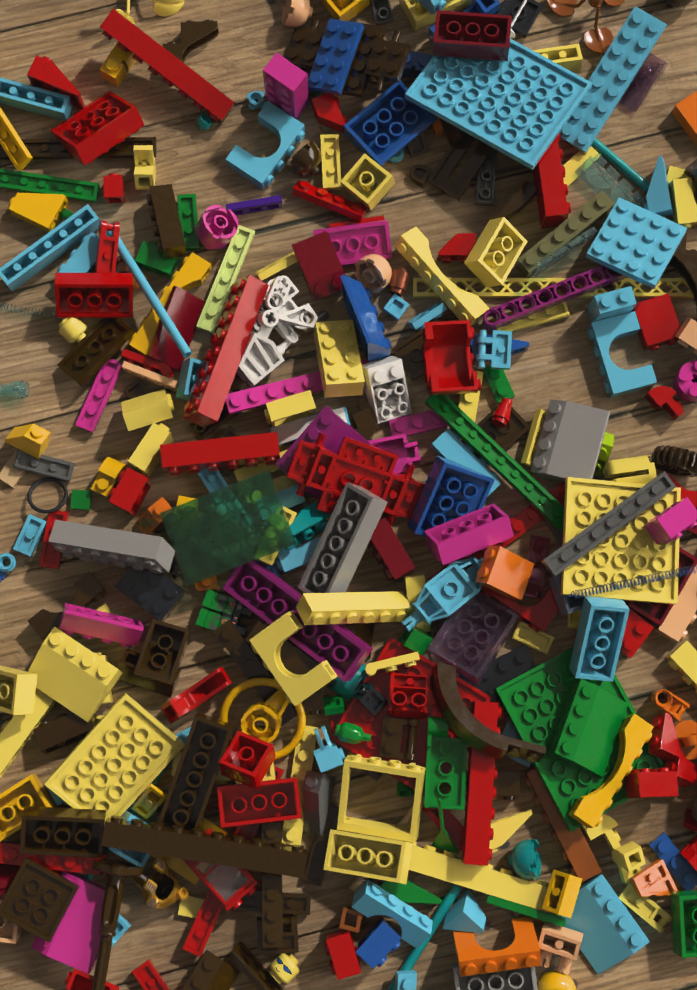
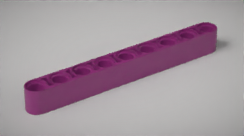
[482,265,628,331]

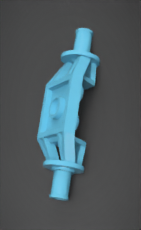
[401,556,484,632]

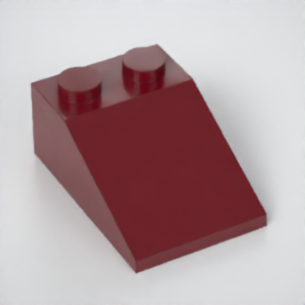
[291,231,345,300]

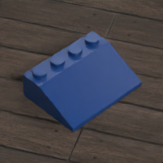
[344,80,437,166]
[340,275,392,363]
[407,456,495,537]

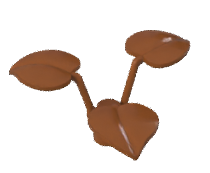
[546,0,625,55]

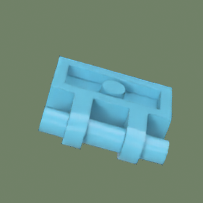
[476,330,512,370]

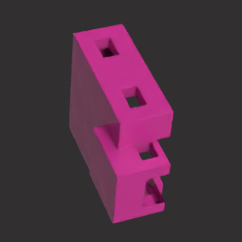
[368,433,421,474]

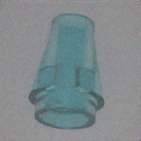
[0,380,29,399]

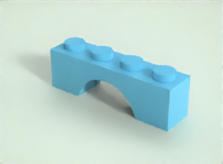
[352,880,433,948]

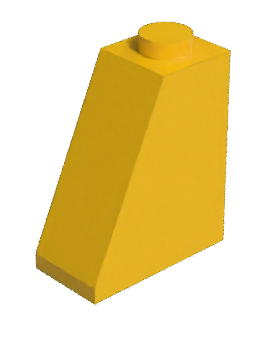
[9,193,69,233]

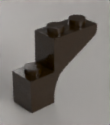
[163,19,219,63]

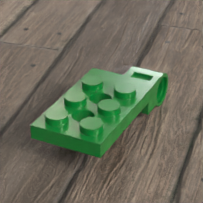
[424,716,467,810]

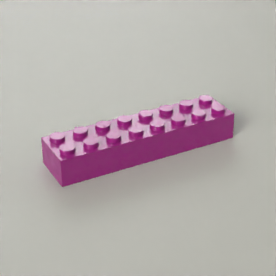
[223,556,373,682]

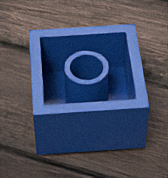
[355,917,401,969]

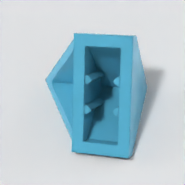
[443,888,486,933]

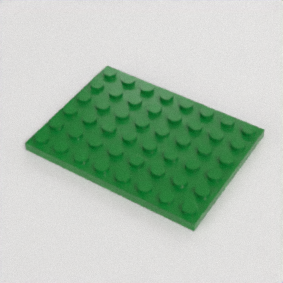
[494,647,665,832]

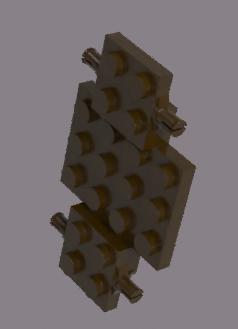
[284,19,411,98]

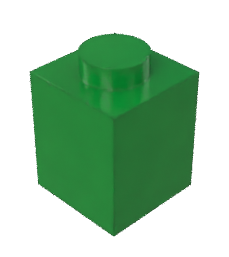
[399,623,433,656]

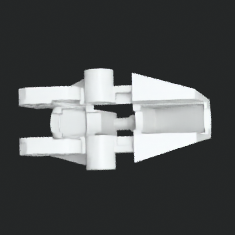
[236,275,318,387]

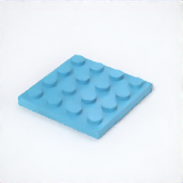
[586,197,687,289]

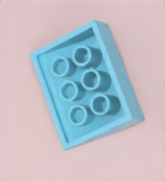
[556,873,650,974]

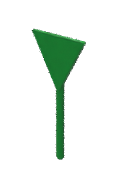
[431,798,459,853]

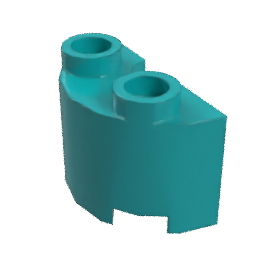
[329,664,367,700]

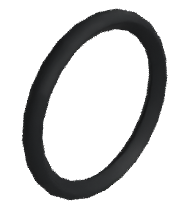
[27,477,68,514]

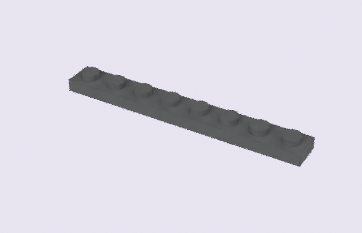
[542,471,676,577]

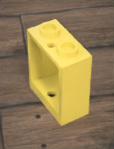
[264,390,316,427]

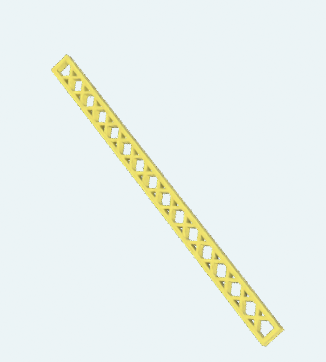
[413,278,694,298]

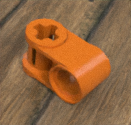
[650,689,690,722]

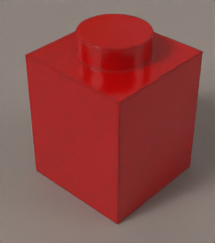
[103,173,125,204]

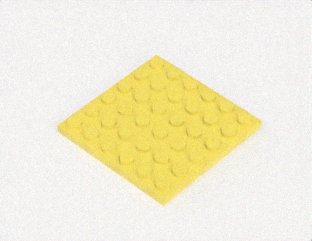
[561,477,681,605]

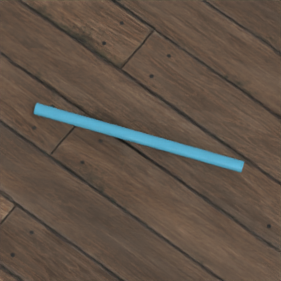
[106,231,192,358]

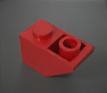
[311,93,347,133]
[437,233,476,263]

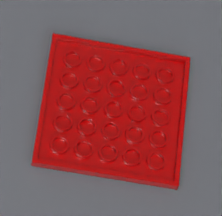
[330,637,492,796]

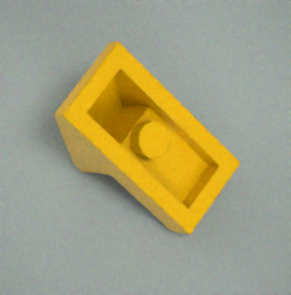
[131,783,167,820]

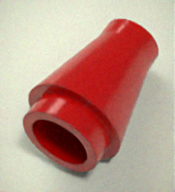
[491,398,513,428]

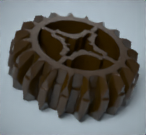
[651,445,697,477]

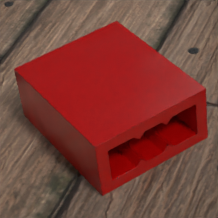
[631,293,680,351]

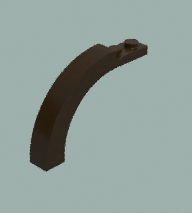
[431,662,546,763]

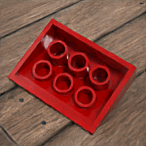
[50,91,144,166]

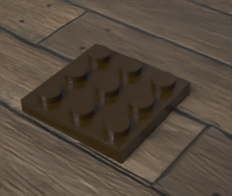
[0,857,80,943]

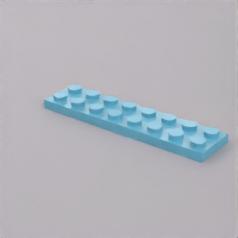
[560,6,667,154]

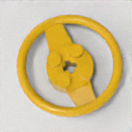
[220,678,306,760]

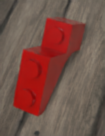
[160,666,232,724]
[648,712,697,788]

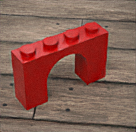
[480,585,559,633]

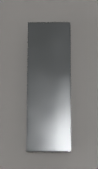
[13,449,75,482]

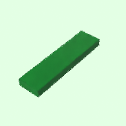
[486,894,566,927]

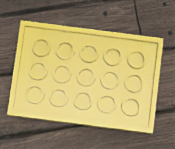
[44,693,185,821]

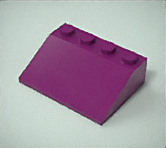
[275,406,372,500]

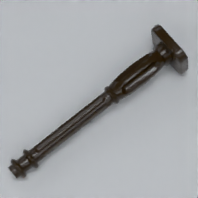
[92,860,143,990]

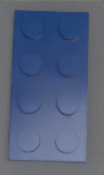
[308,19,364,95]

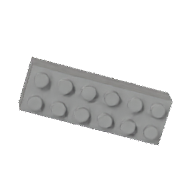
[298,482,388,593]
[48,520,175,574]

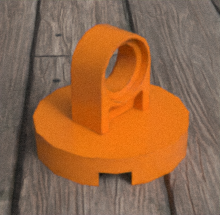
[674,720,697,760]

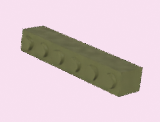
[515,190,614,278]

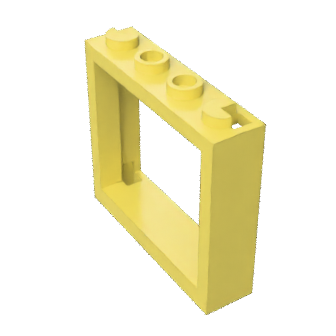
[337,754,426,843]

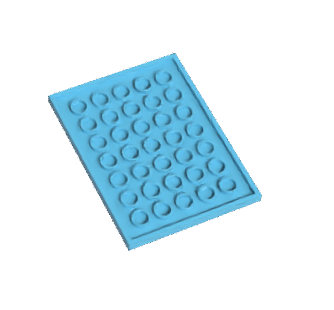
[405,38,593,170]

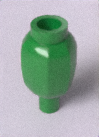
[334,722,371,744]

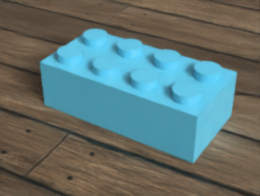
[569,596,630,682]

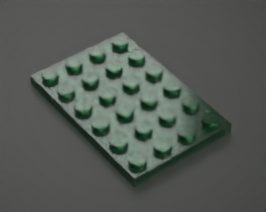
[160,470,296,586]

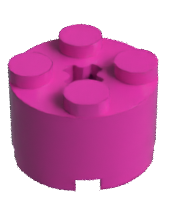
[195,205,239,250]
[673,360,697,402]

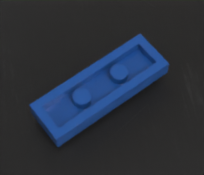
[648,832,697,891]

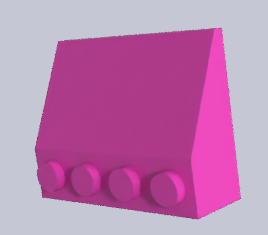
[32,871,106,974]

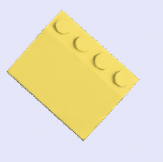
[28,627,122,723]

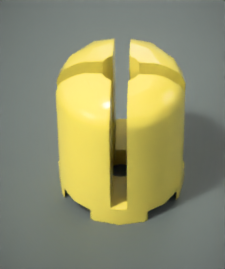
[604,455,657,484]

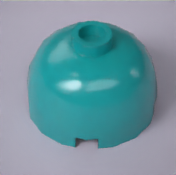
[508,839,542,880]

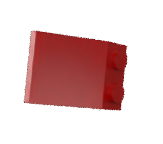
[27,55,85,109]

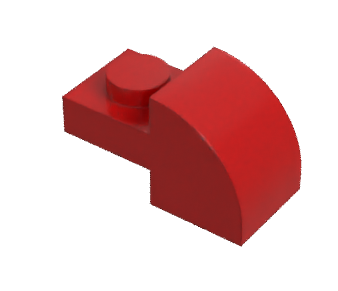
[644,386,684,420]

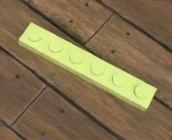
[196,225,255,334]

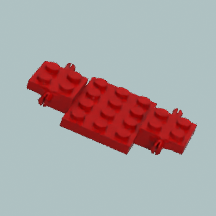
[286,432,425,527]

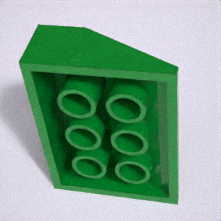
[548,679,628,777]

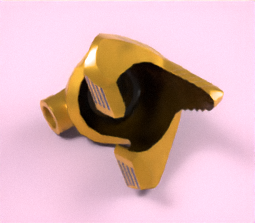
[129,858,189,908]

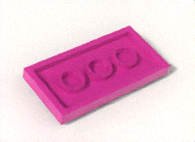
[313,220,392,265]

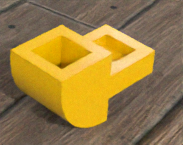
[91,457,127,498]

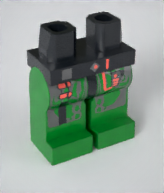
[195,589,254,637]

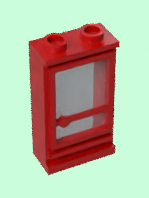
[182,828,259,911]

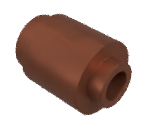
[388,267,410,297]

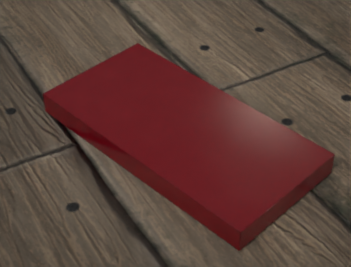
[147,286,206,371]

